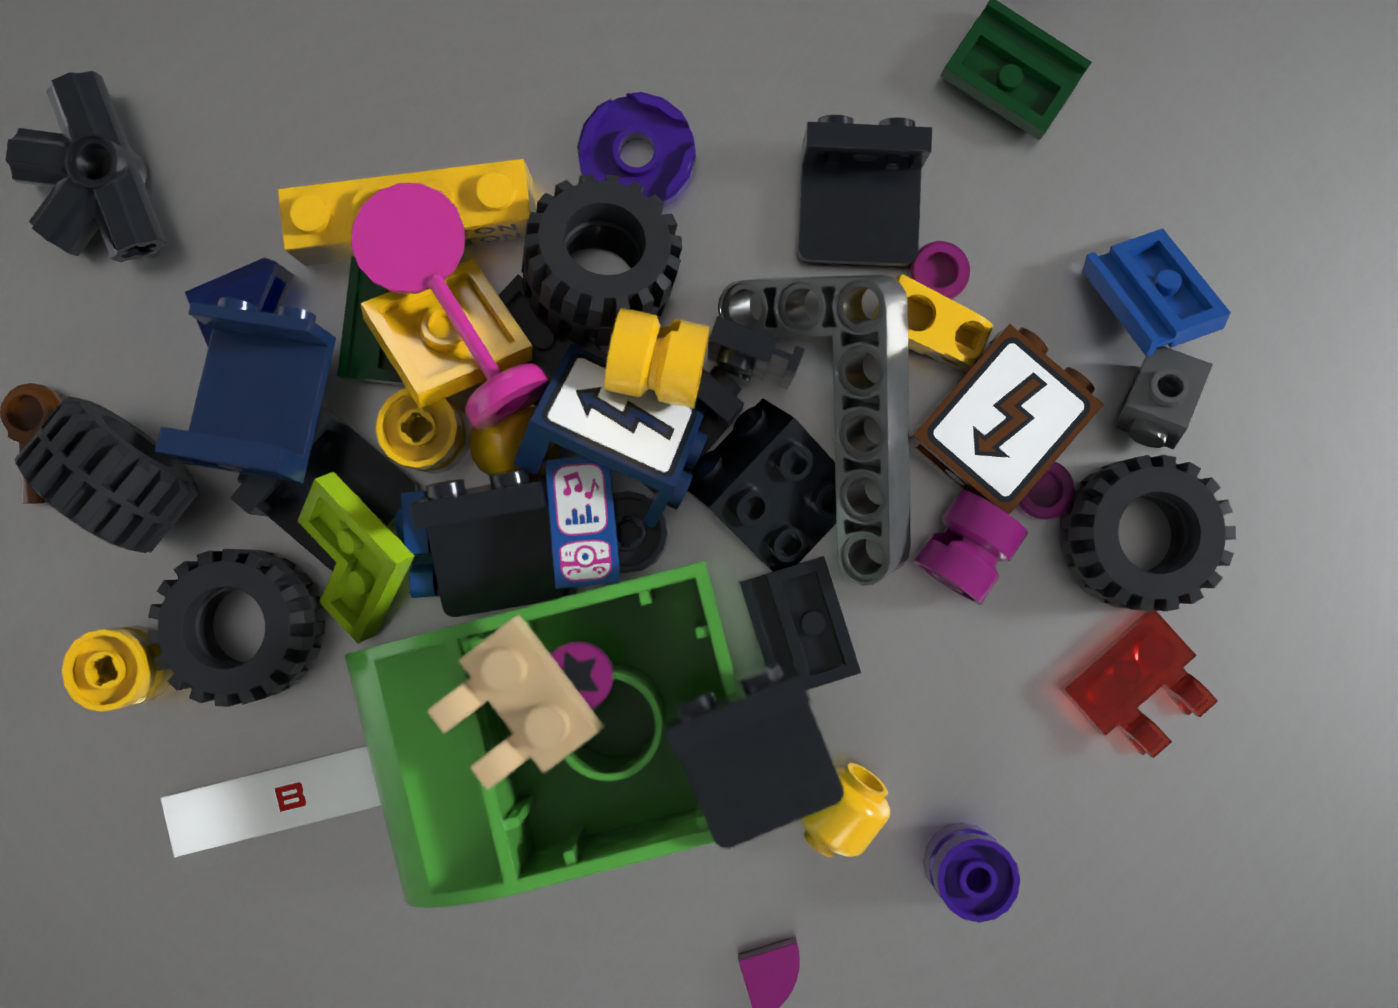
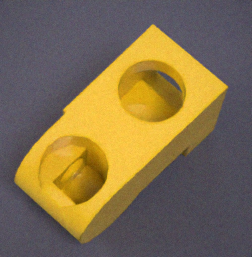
[871,274,994,372]

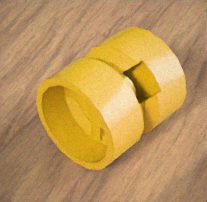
[604,308,710,409]
[376,388,471,474]
[61,625,174,712]

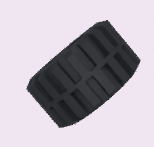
[521,174,682,346]
[15,396,200,553]
[1060,455,1236,612]
[147,549,325,707]

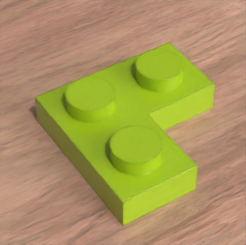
[298,472,414,644]

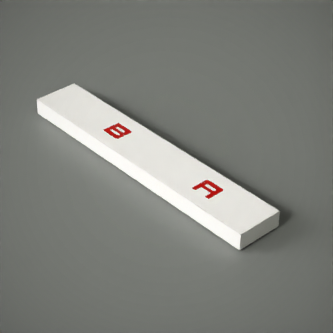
[160,745,381,857]

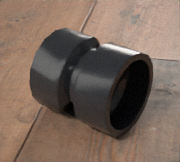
[613,491,669,573]

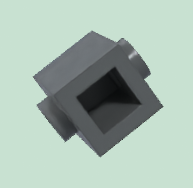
[1115,346,1213,450]

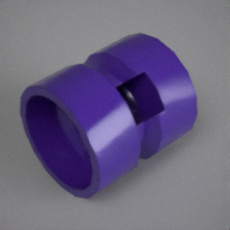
[923,822,1020,922]

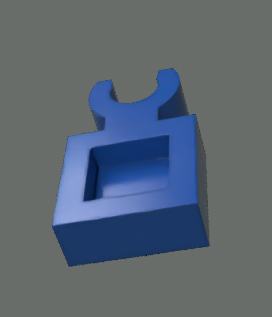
[395,491,440,598]

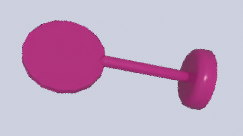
[351,183,551,430]

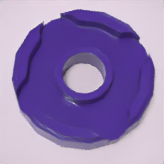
[577,92,696,207]

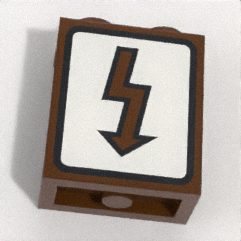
[909,324,1104,514]

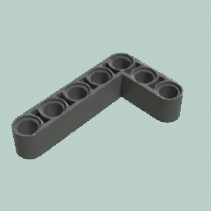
[718,275,911,586]

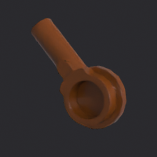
[0,383,62,504]

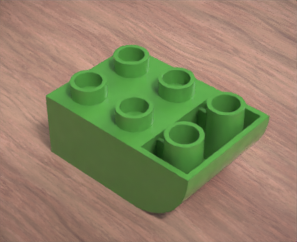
[345,561,739,908]

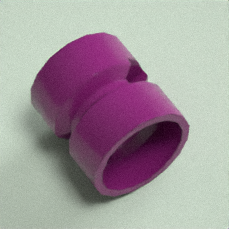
[913,490,1028,605]

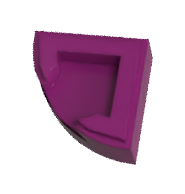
[738,937,800,1008]

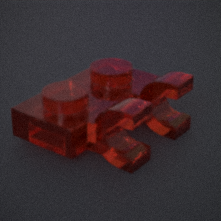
[1059,610,1218,758]

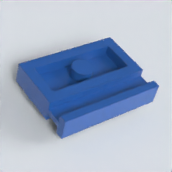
[1082,228,1231,357]

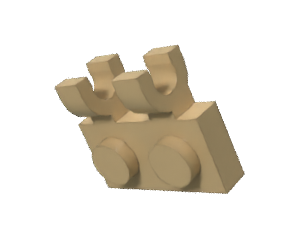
[427,615,604,790]

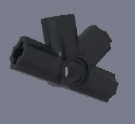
[5,70,167,262]

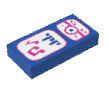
[545,457,621,589]

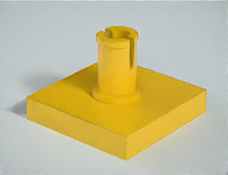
[361,258,532,409]

